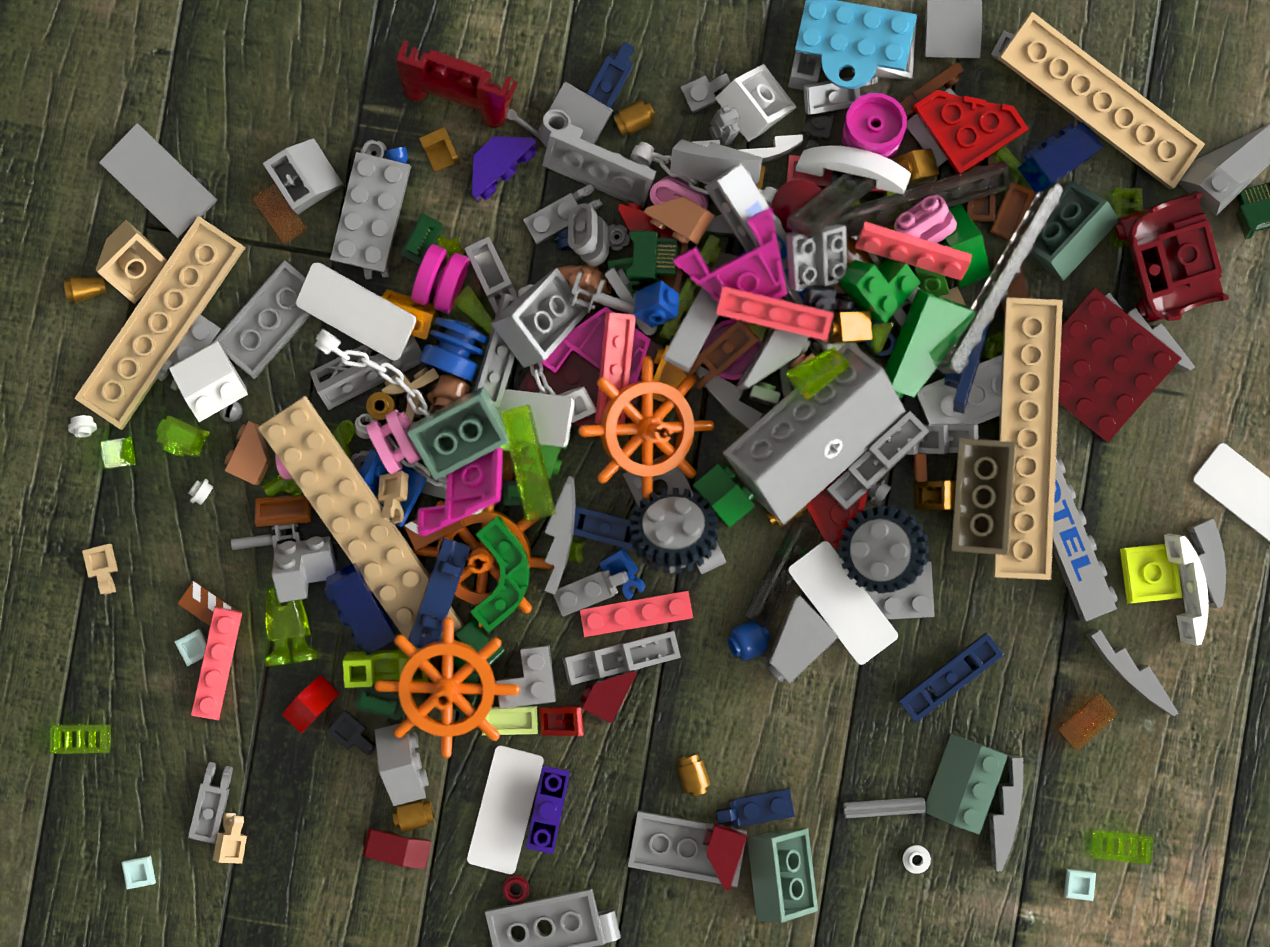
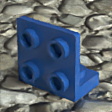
[359,449,427,527]

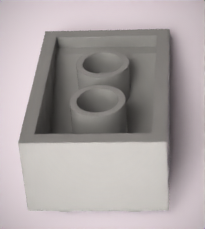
[492,268,588,368]

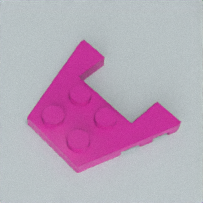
[673,206,787,321]
[541,306,651,402]
[417,447,503,536]

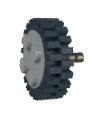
[630,488,718,574]
[839,505,929,594]

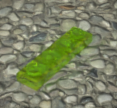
[658,234,722,341]
[501,405,556,521]

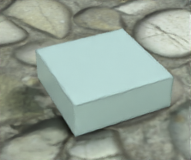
[175,629,207,666]
[122,856,156,889]
[1064,869,1096,901]

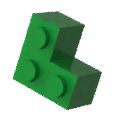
[938,204,991,288]
[837,258,921,323]
[692,464,755,528]

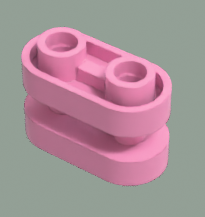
[650,176,709,209]
[894,195,957,244]
[366,410,422,474]

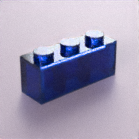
[1018,122,1104,195]
[324,563,396,655]

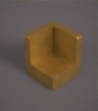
[419,127,460,172]

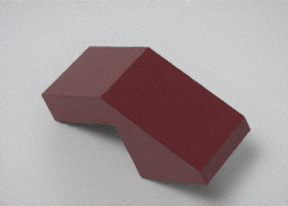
[362,829,432,869]

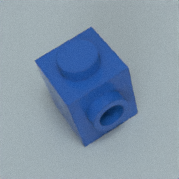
[633,281,679,328]

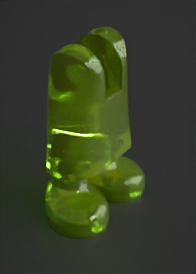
[265,588,318,667]

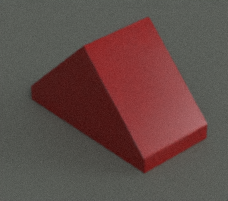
[282,675,340,734]
[539,704,584,736]

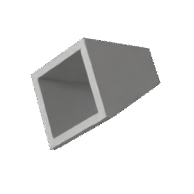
[767,594,839,683]

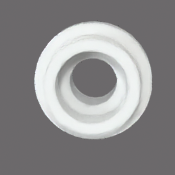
[68,415,97,437]
[188,478,213,505]
[902,845,931,874]

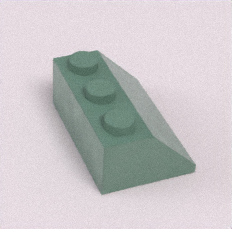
[1016,181,1118,281]
[407,386,509,481]
[925,733,1008,834]
[747,828,818,923]

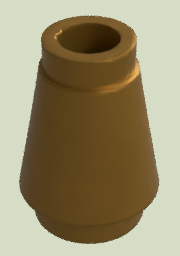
[64,276,106,303]

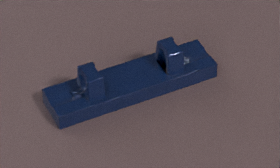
[944,302,995,414]
[548,500,635,550]
[408,537,471,648]
[898,632,1004,723]

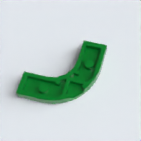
[470,515,530,633]

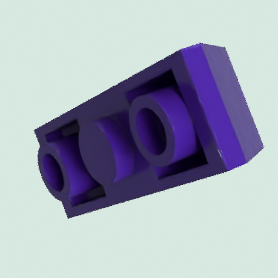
[472,136,538,202]
[526,765,570,854]

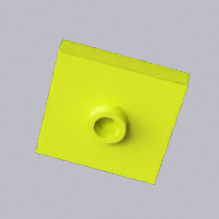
[1120,544,1183,604]

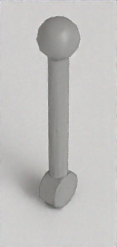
[507,109,547,147]

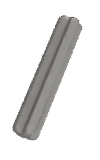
[843,797,926,818]

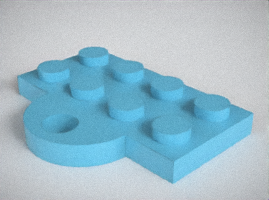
[795,0,917,89]

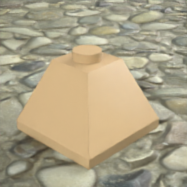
[96,220,168,304]

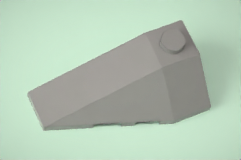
[1178,124,1270,216]

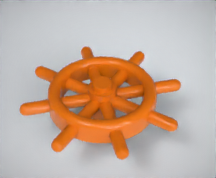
[578,356,715,500]
[413,500,555,627]
[374,617,520,758]

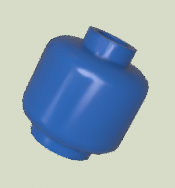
[727,620,770,661]

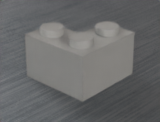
[272,536,337,603]
[496,644,557,709]
[375,723,429,806]

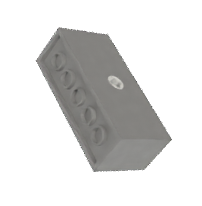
[723,342,907,525]

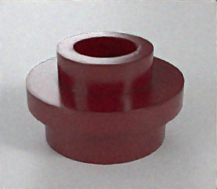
[502,875,530,903]

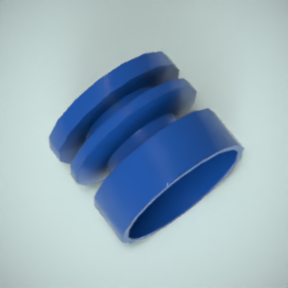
[419,317,489,383]

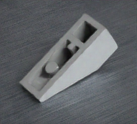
[735,327,810,391]

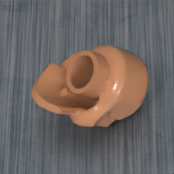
[558,265,612,306]
[427,373,471,414]

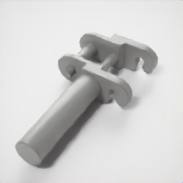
[569,272,635,314]
[231,523,302,553]

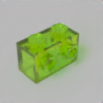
[156,415,210,457]

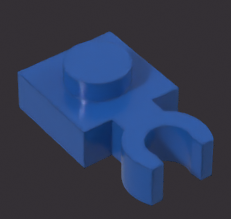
[599,547,646,599]

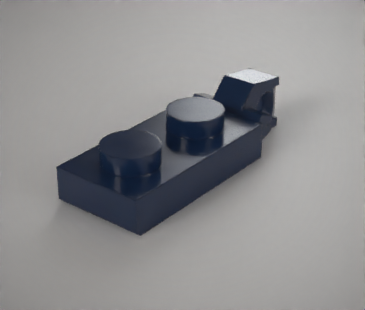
[587,42,635,108]
[716,788,795,827]

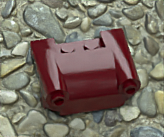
[396,40,518,128]
[1114,191,1229,323]

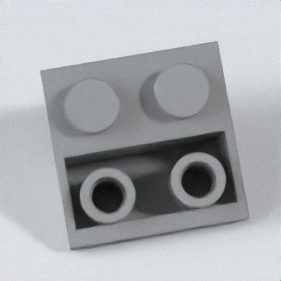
[263,138,344,214]

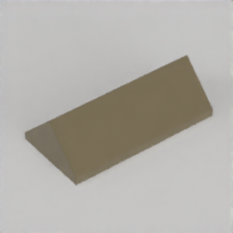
[952,438,1017,555]

